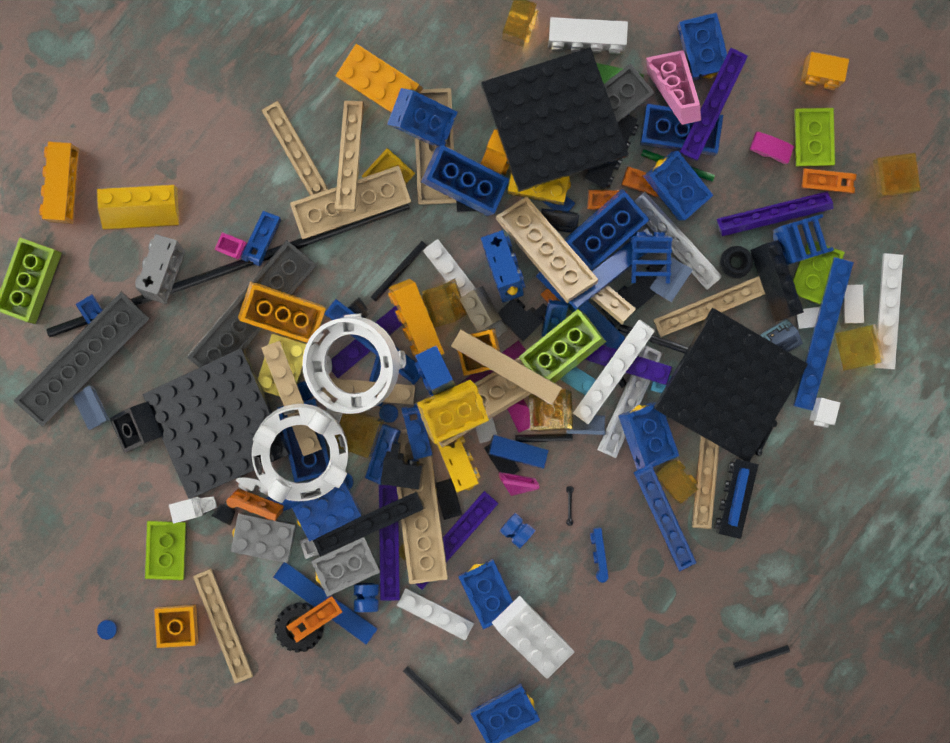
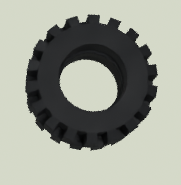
[274,602,325,653]

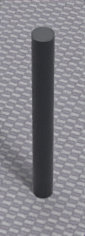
[371,241,427,302]
[618,324,689,354]
[403,666,463,724]

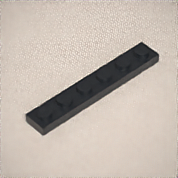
[313,491,425,557]

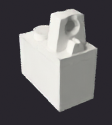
[169,496,217,524]

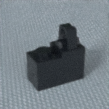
[498,299,547,342]
[381,442,424,490]

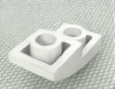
[236,477,269,496]

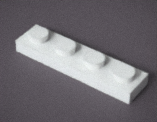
[397,588,474,640]

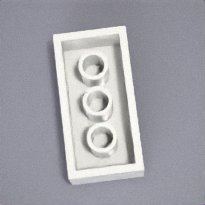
[548,17,628,54]
[492,596,575,679]

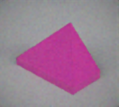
[214,233,247,260]
[507,399,536,433]
[498,472,540,496]

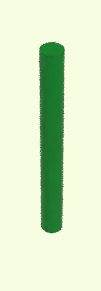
[641,149,715,182]

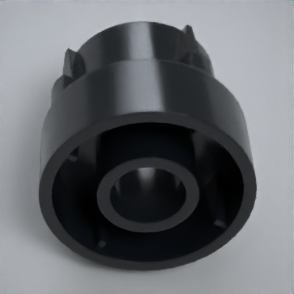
[719,246,753,279]

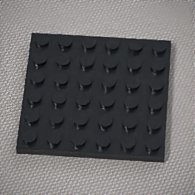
[481,47,629,192]
[653,307,808,462]
[142,348,291,499]

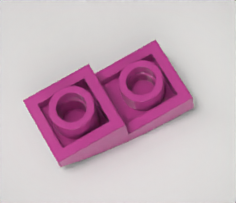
[750,132,794,164]

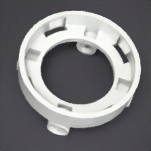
[303,314,406,414]
[252,404,348,503]

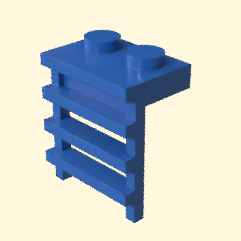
[773,214,834,265]
[629,231,672,284]

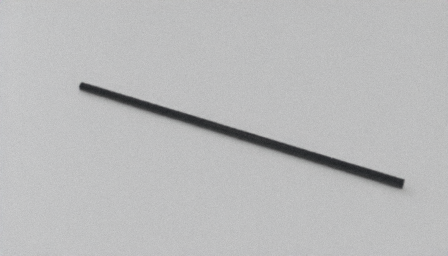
[46,204,410,337]

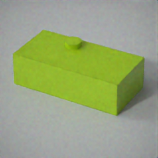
[0,237,62,324]
[519,309,606,383]

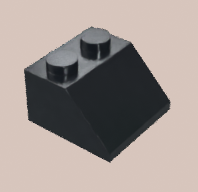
[110,401,162,453]

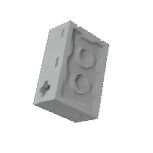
[135,234,185,304]
[231,513,297,563]
[311,537,380,597]

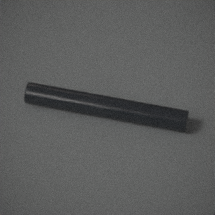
[515,434,573,443]
[733,645,790,670]

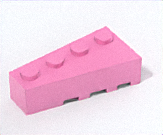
[646,50,701,125]

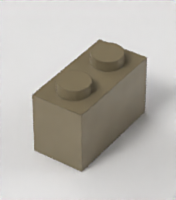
[459,286,502,332]

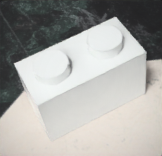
[809,398,840,428]

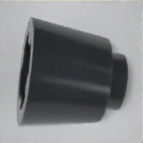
[348,297,369,318]
[212,501,236,526]

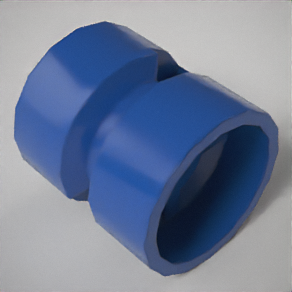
[499,513,536,549]
[354,583,379,612]

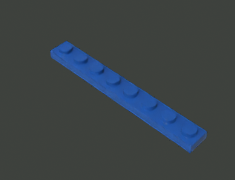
[793,257,854,411]

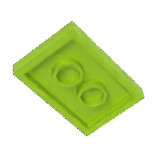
[794,108,835,167]
[793,240,845,305]
[145,521,187,580]

